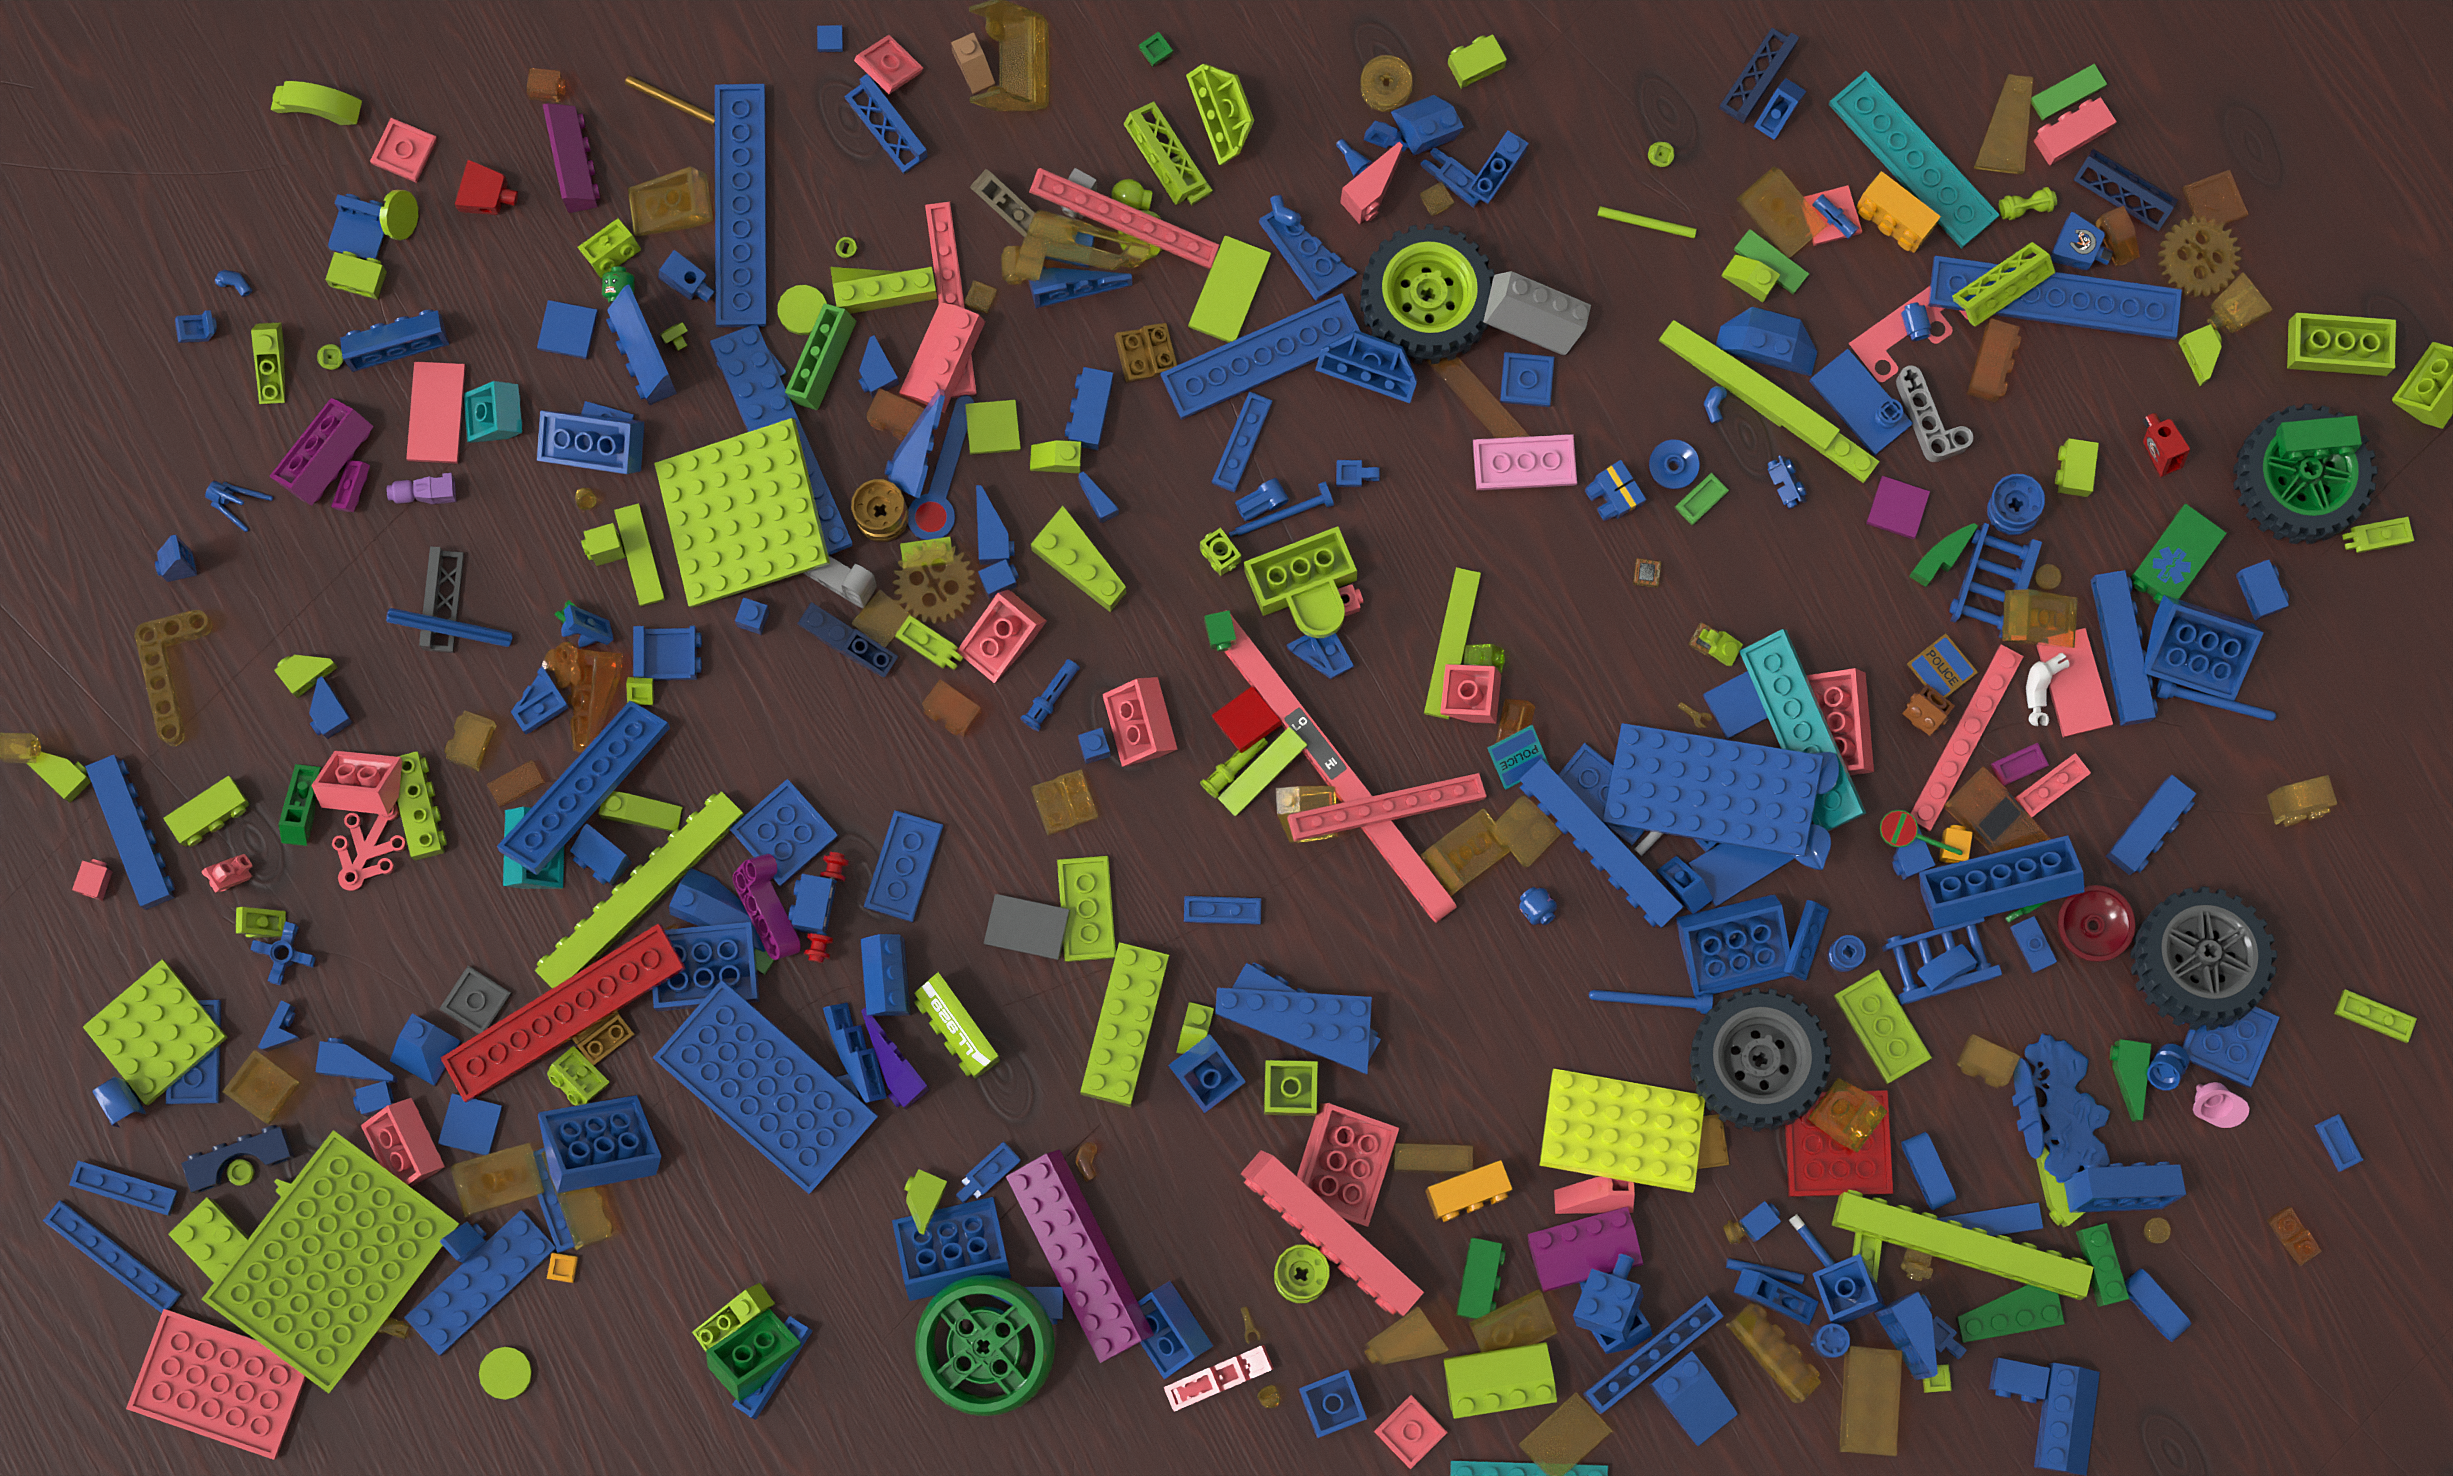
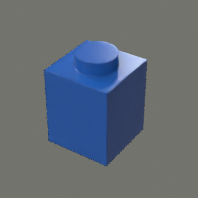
[978,559,1019,599]
[735,597,770,635]
[1078,728,1110,764]
[353,1081,395,1116]
[1738,1201,1781,1242]

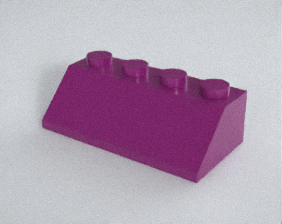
[543,103,601,213]
[269,398,374,506]
[1528,1207,1643,1293]

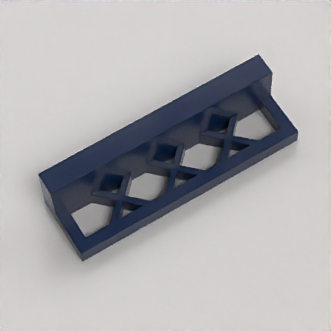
[1719,28,1799,124]
[2073,149,2178,231]

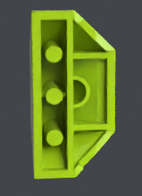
[1186,64,1254,165]

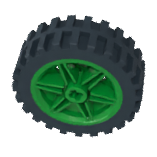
[2233,404,2378,544]

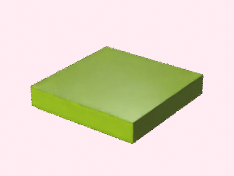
[965,400,1020,455]

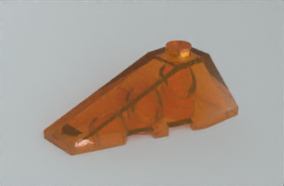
[565,647,622,752]

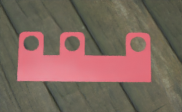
[1849,286,1968,382]

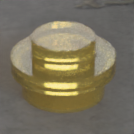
[2035,564,2061,590]
[2144,1218,2171,1244]
[1723,1219,1745,1244]

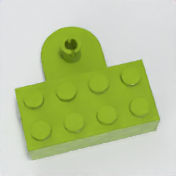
[1244,526,1357,638]

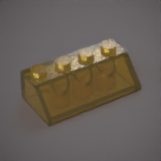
[1725,1303,1821,1403]

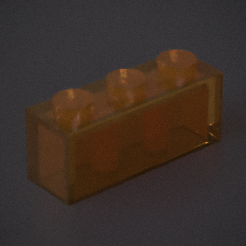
[1967,318,2021,402]

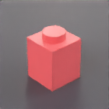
[72,859,113,901]

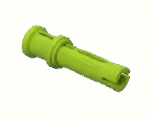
[1200,738,1268,798]

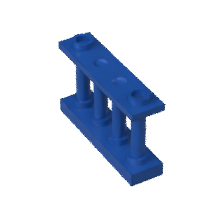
[1949,523,2042,640]
[1882,917,2002,1006]

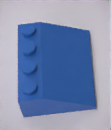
[606,285,677,405]
[2143,595,2264,701]
[1676,894,1790,998]
[652,922,760,1012]
[538,1095,661,1193]
[892,1197,1011,1301]
[1874,1292,1938,1380]

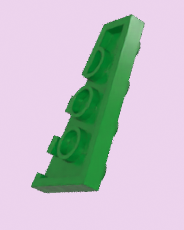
[1956,1285,2064,1343]

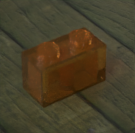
[866,388,925,441]
[922,679,982,737]

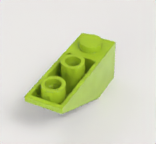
[251,322,285,404]
[692,1283,775,1352]

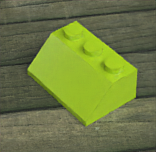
[2392,342,2453,429]

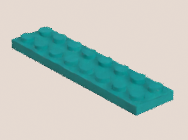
[1828,71,1999,249]
[1739,629,1866,831]

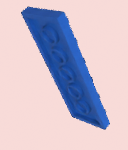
[404,1210,556,1356]

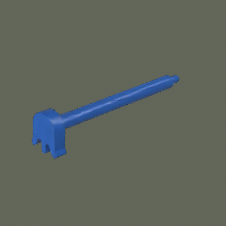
[1229,482,1334,537]

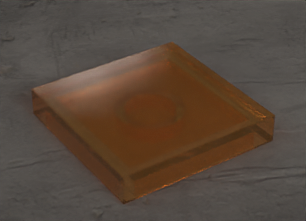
[2182,170,2248,233]

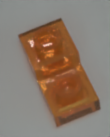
[2267,1206,2322,1266]

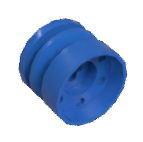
[1987,474,2045,535]

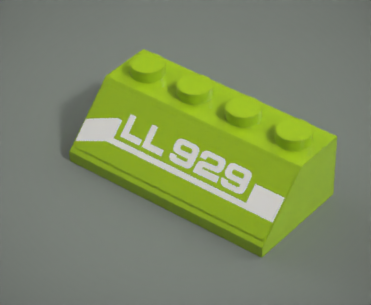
[914,972,1000,1079]

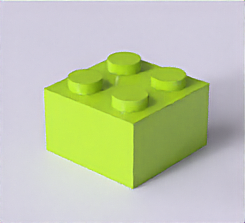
[1264,1060,1318,1116]

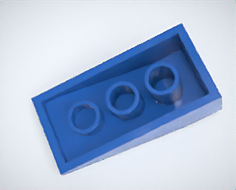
[537,410,644,474]

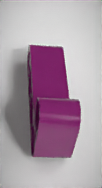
[733,853,800,960]

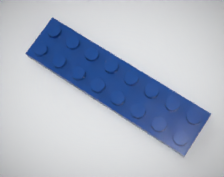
[1160,293,1361,420]
[497,701,670,875]

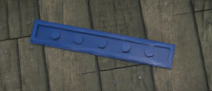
[43,1200,182,1313]

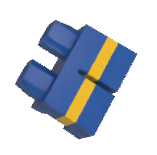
[1585,460,1646,521]

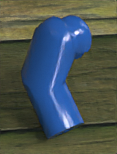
[1704,386,1727,424]

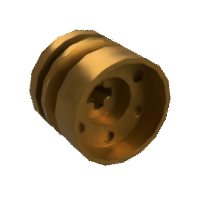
[851,479,909,542]

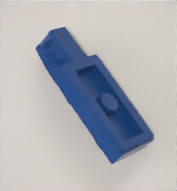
[956,1142,1021,1203]

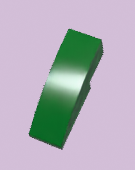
[1909,523,1978,587]

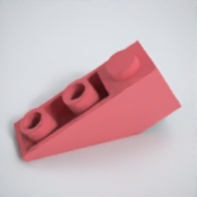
[1554,1176,1635,1214]

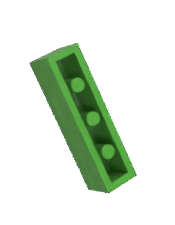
[785,303,857,410]

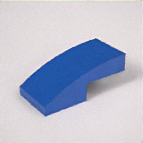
[1917,944,1977,992]

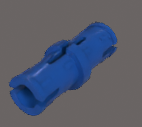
[1812,194,1859,239]

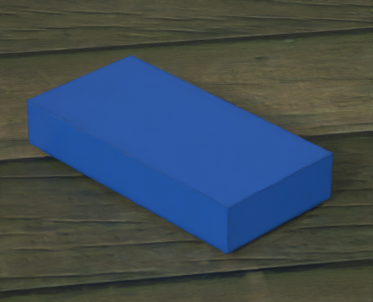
[2315,1114,2363,1172]

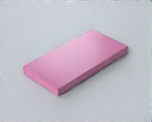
[1473,435,1577,490]

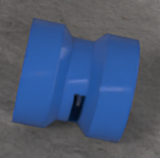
[1874,399,1903,429]

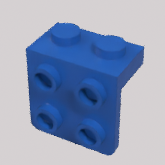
[328,194,385,260]

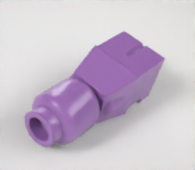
[387,473,456,504]

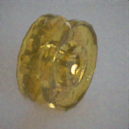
[1360,55,1412,112]

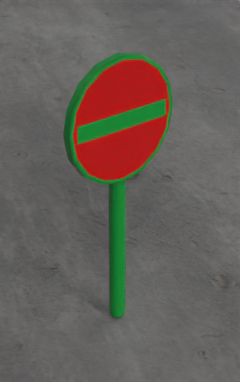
[1879,810,1963,855]

